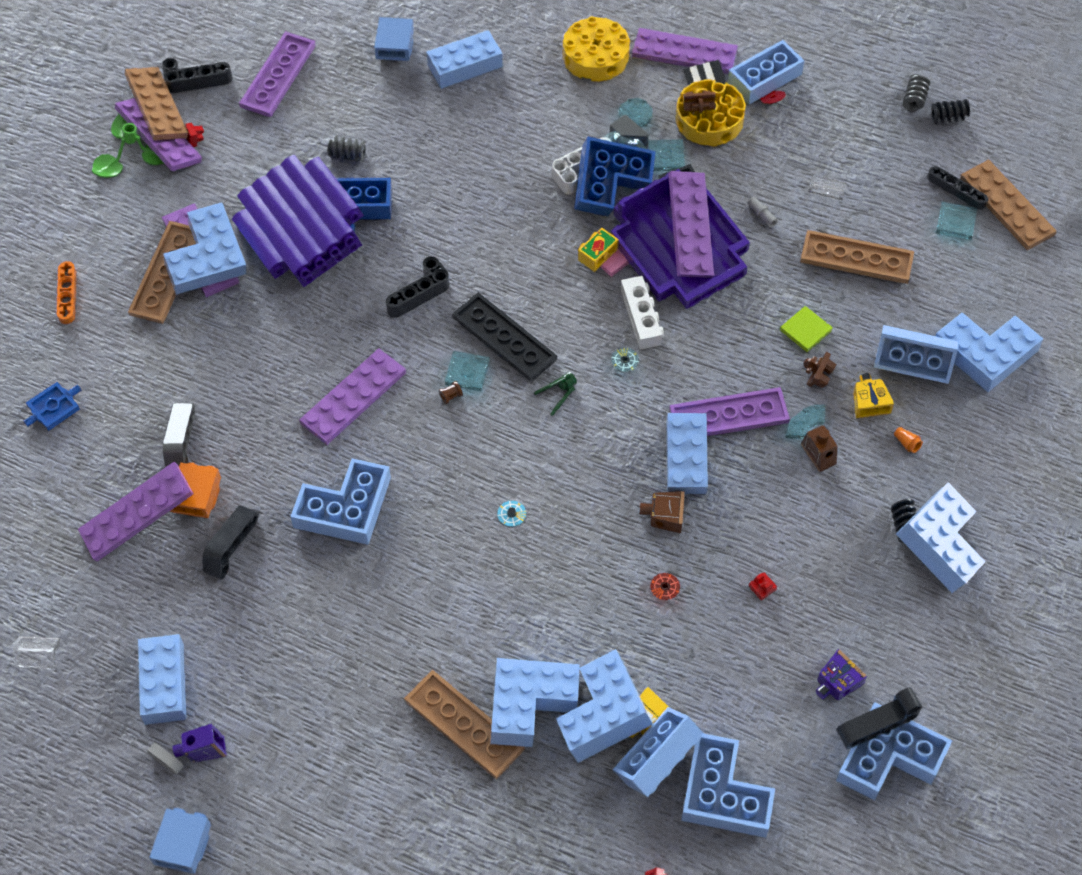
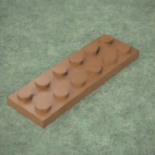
[125,67,188,140]
[960,159,1057,251]
[128,221,196,324]
[800,230,914,284]
[404,669,525,780]

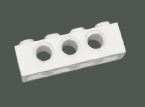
[621,276,664,350]

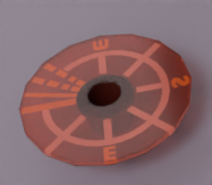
[650,573,680,600]

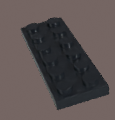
[452,292,557,382]

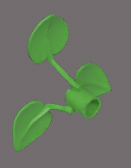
[92,114,164,178]

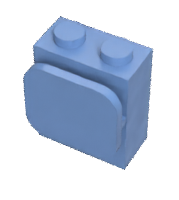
[374,17,414,61]
[149,808,211,874]

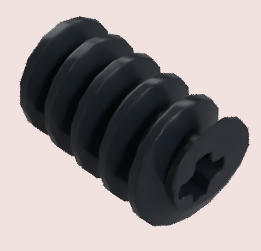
[931,99,970,124]
[891,499,917,543]

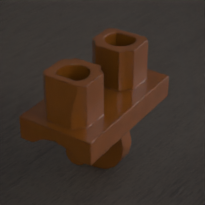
[683,91,716,114]
[803,352,837,388]

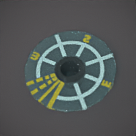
[611,348,639,371]

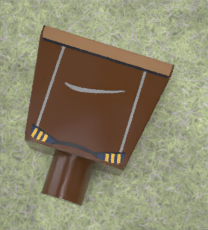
[801,425,838,472]
[639,491,685,533]

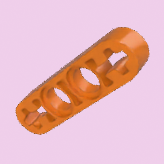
[57,261,76,324]

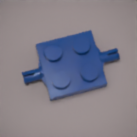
[23,382,82,431]

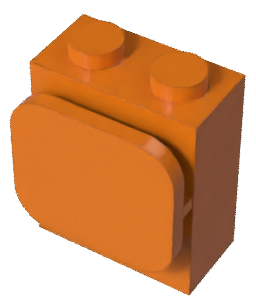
[170,462,221,518]

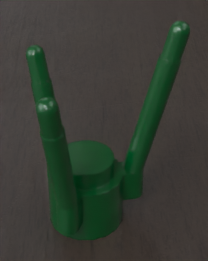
[534,372,577,416]

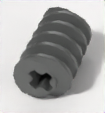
[902,74,931,112]
[327,135,366,162]

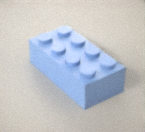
[427,30,503,89]
[728,40,804,105]
[874,325,958,384]
[666,413,708,494]
[138,634,186,725]
[613,707,703,797]

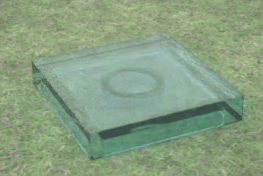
[648,139,685,171]
[936,202,977,240]
[445,351,490,392]

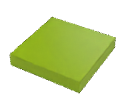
[780,306,833,352]

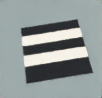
[683,60,727,85]

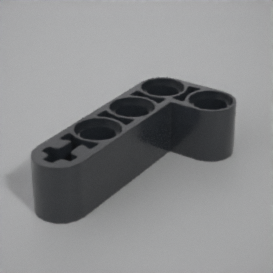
[162,58,233,93]
[386,256,450,318]
[203,505,259,580]
[836,687,922,749]

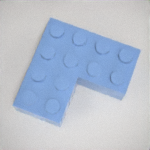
[163,202,246,295]
[936,313,1043,392]
[290,459,391,545]
[896,483,985,593]
[556,649,653,763]
[490,658,580,747]
[836,702,952,801]
[681,733,775,838]

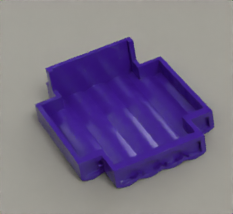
[232,154,364,287]
[611,169,750,309]

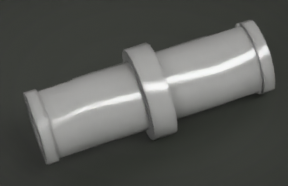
[747,197,778,228]

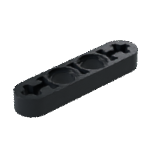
[927,166,988,209]

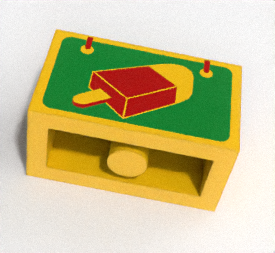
[578,228,618,272]

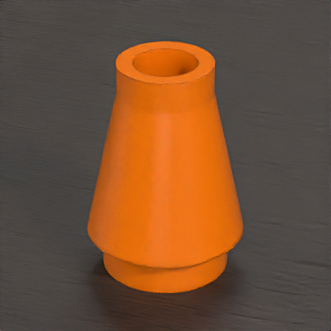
[894,427,923,453]

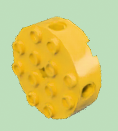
[563,16,630,82]
[675,79,746,147]

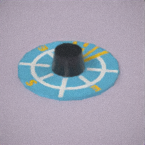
[497,501,526,527]

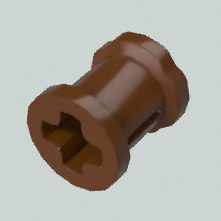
[438,381,463,404]

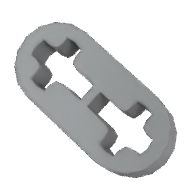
[147,743,184,775]

